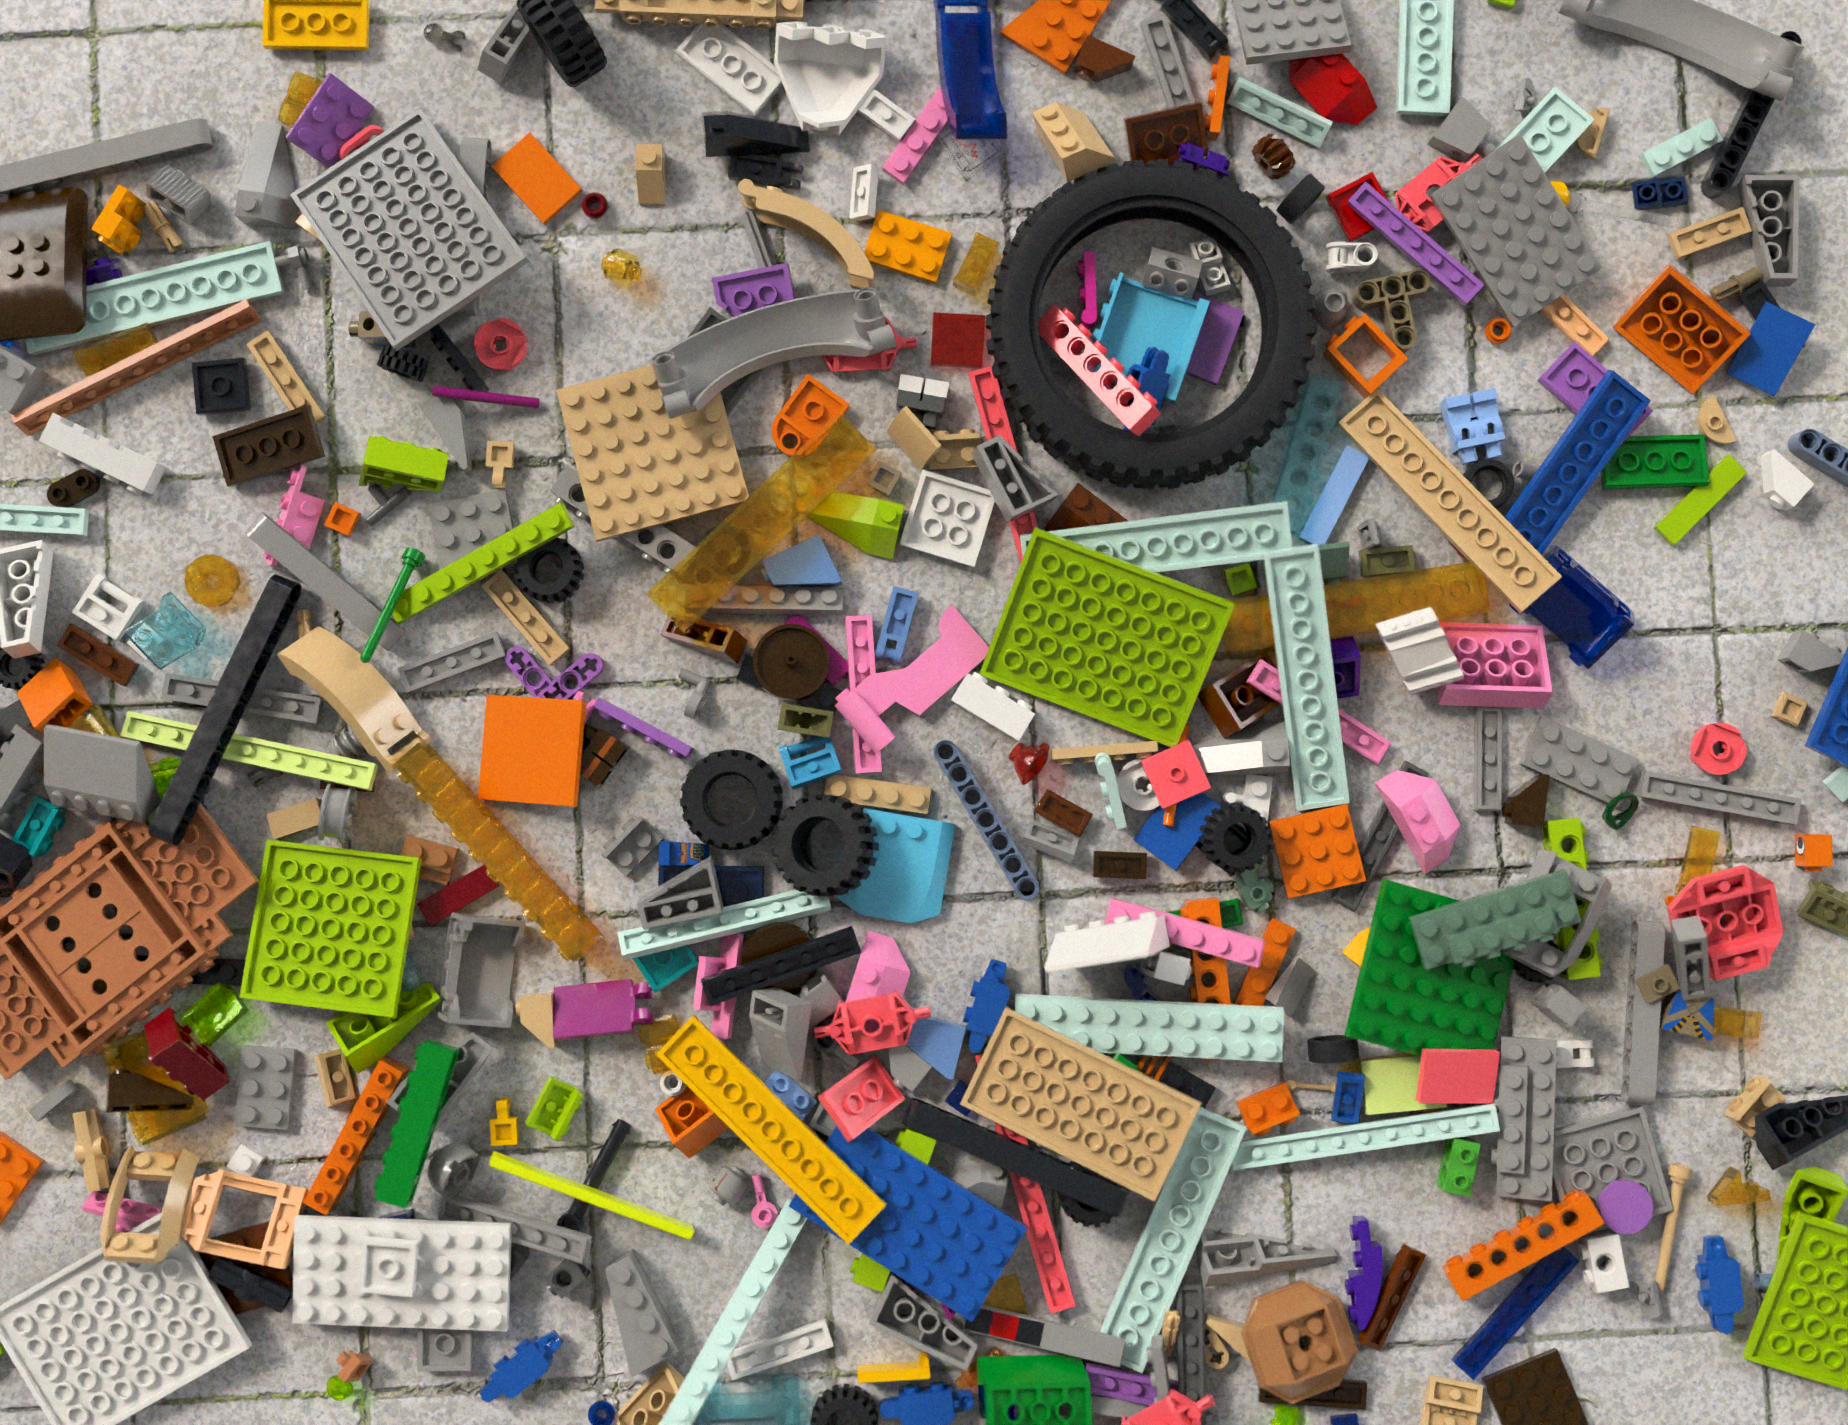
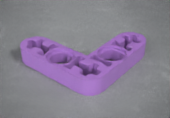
[505,646,604,700]

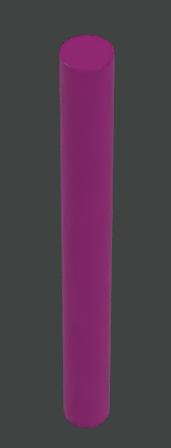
[432,386,539,408]

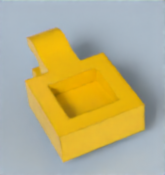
[489,1097,519,1146]

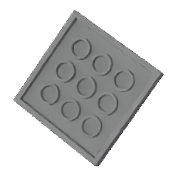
[1232,0,1351,65]
[1552,1105,1673,1234]

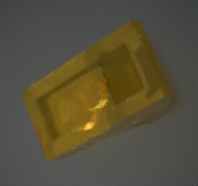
[1707,1167,1771,1206]

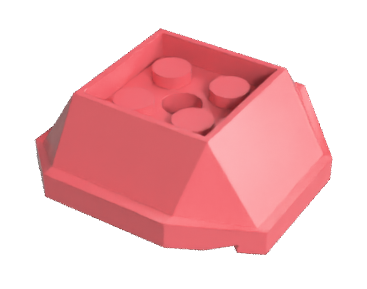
[1667,865,1783,981]

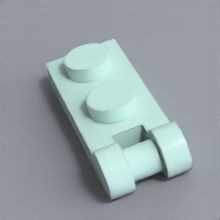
[1095,752,1127,829]

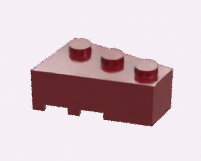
[144,1007,230,1101]

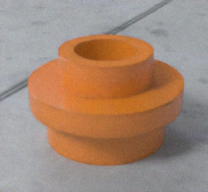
[1484,318,1512,344]

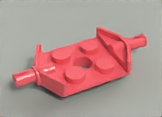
[1395,154,1482,235]
[821,317,917,374]
[814,990,931,1055]
[1122,1389,1215,1425]

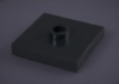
[192,357,251,416]

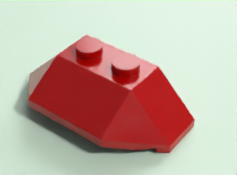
[1288,53,1377,126]

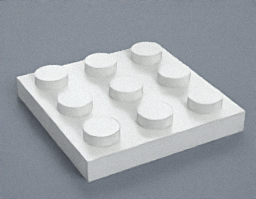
[899,469,995,568]

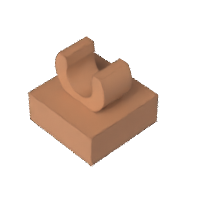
[336,1351,374,1382]

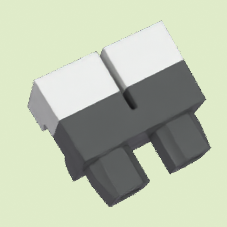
[896,374,950,430]

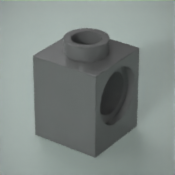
[545,1259,591,1299]

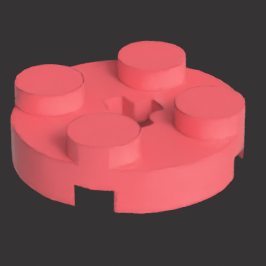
[474,318,528,372]
[1690,723,1747,775]

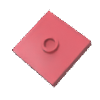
[1140,740,1211,810]

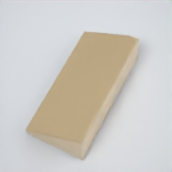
[314,1048,356,1107]

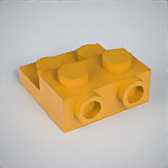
[91,184,146,255]

